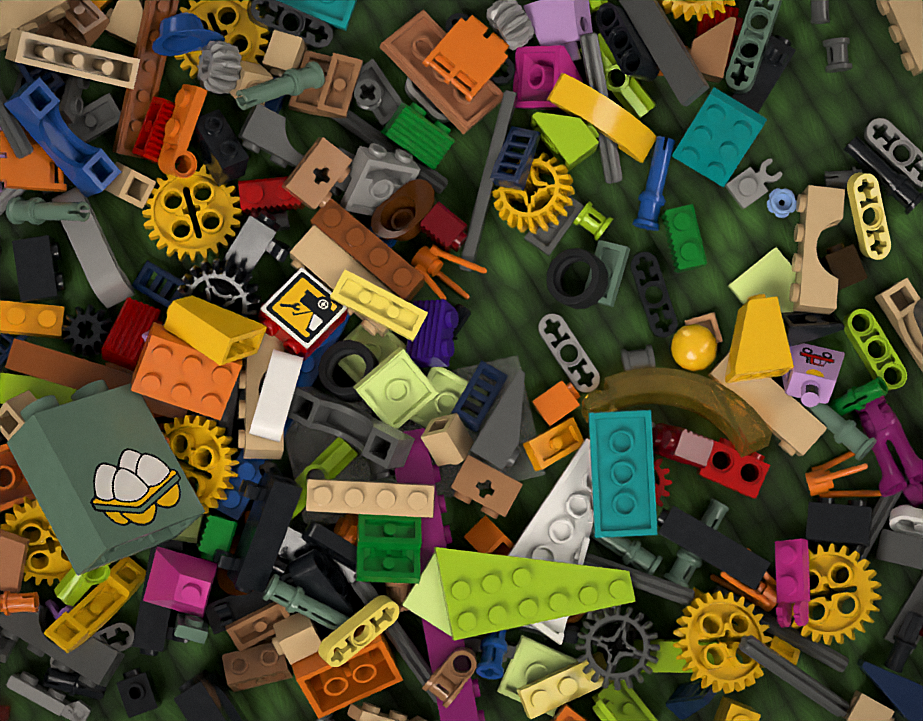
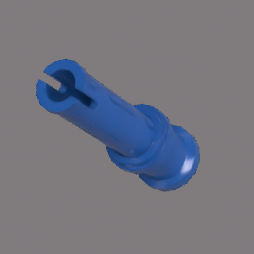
[632,136,675,231]
[476,629,508,679]

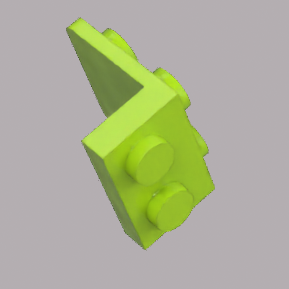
[592,680,658,721]

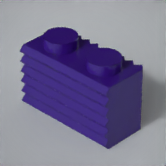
[405,299,459,368]

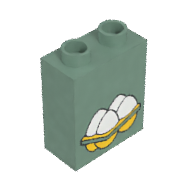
[7,380,205,576]

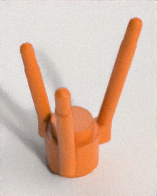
[411,244,487,300]
[805,451,882,498]
[710,548,777,612]

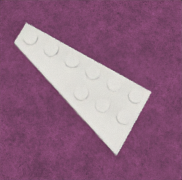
[507,438,594,645]

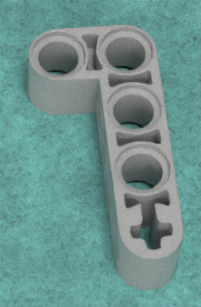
[52,187,135,309]

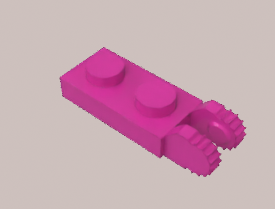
[775,539,810,628]

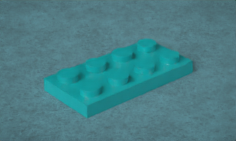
[588,410,658,538]

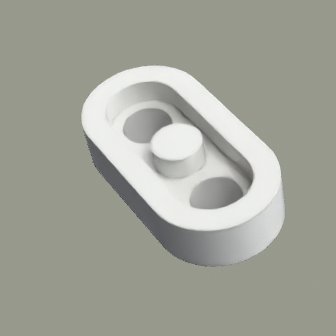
[889,505,923,538]

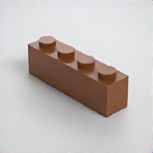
[310,198,425,302]

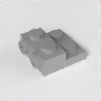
[340,143,421,216]

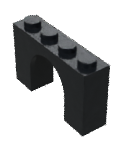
[174,669,248,721]

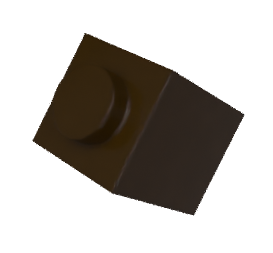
[820,242,868,291]

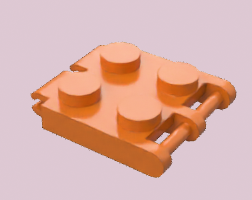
[422,15,509,102]
[0,126,67,192]

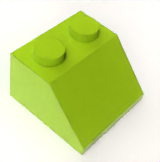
[530,112,599,172]

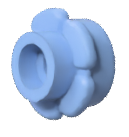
[767,188,797,218]

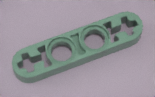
[725,0,783,94]

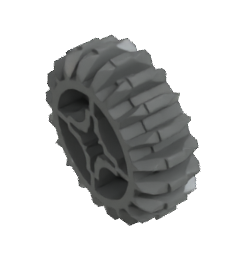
[575,605,660,691]

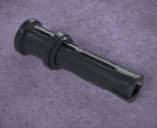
[843,136,923,215]

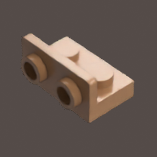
[222,642,293,692]

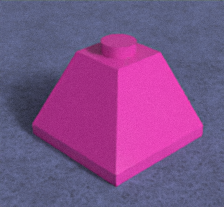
[513,45,583,111]
[143,546,217,618]

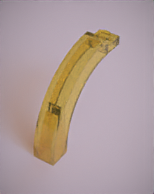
[581,368,772,458]

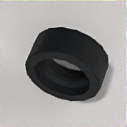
[547,248,608,309]
[318,340,379,402]

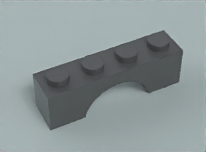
[237,104,355,197]
[287,386,415,469]
[0,592,125,689]

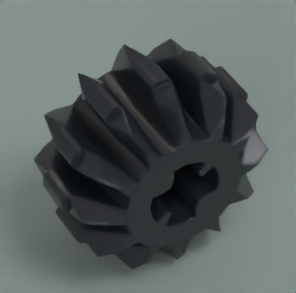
[61,305,113,357]

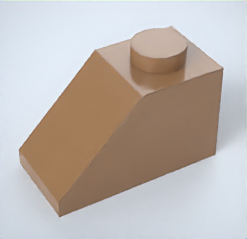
[686,17,736,83]

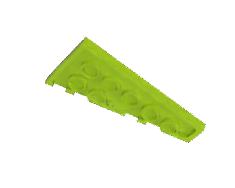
[434,547,636,641]

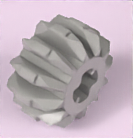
[486,0,534,50]
[197,40,242,94]

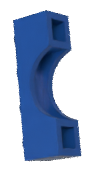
[4,77,121,198]

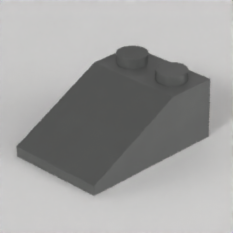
[470,369,525,470]

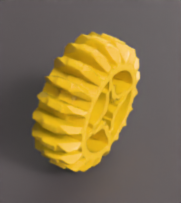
[492,152,575,234]

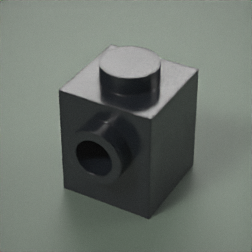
[116,667,162,718]

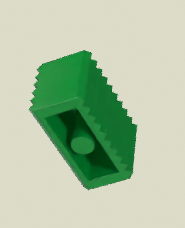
[381,102,455,170]
[661,204,707,273]
[196,511,238,561]

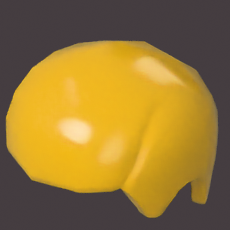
[671,324,717,372]

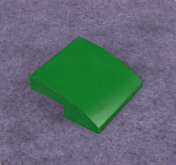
[356,514,422,584]

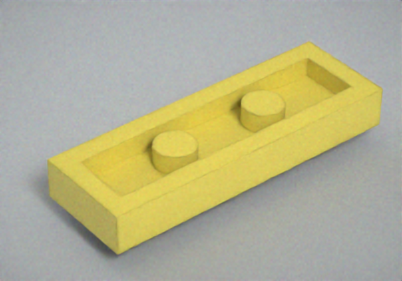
[330,269,428,342]
[517,652,613,719]

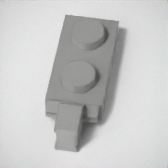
[6,671,92,721]

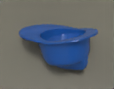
[152,12,225,56]

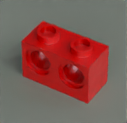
[696,437,770,499]

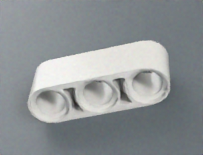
[249,349,304,442]

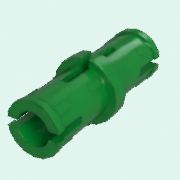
[827,376,888,416]

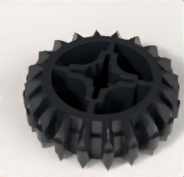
[177,258,261,321]

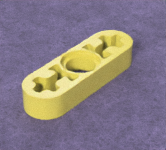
[847,172,891,260]
[318,595,399,667]

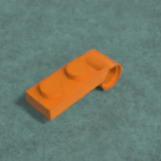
[158,84,208,178]

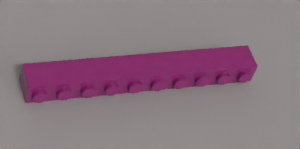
[394,428,485,721]

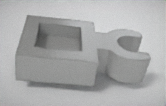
[725,159,782,210]

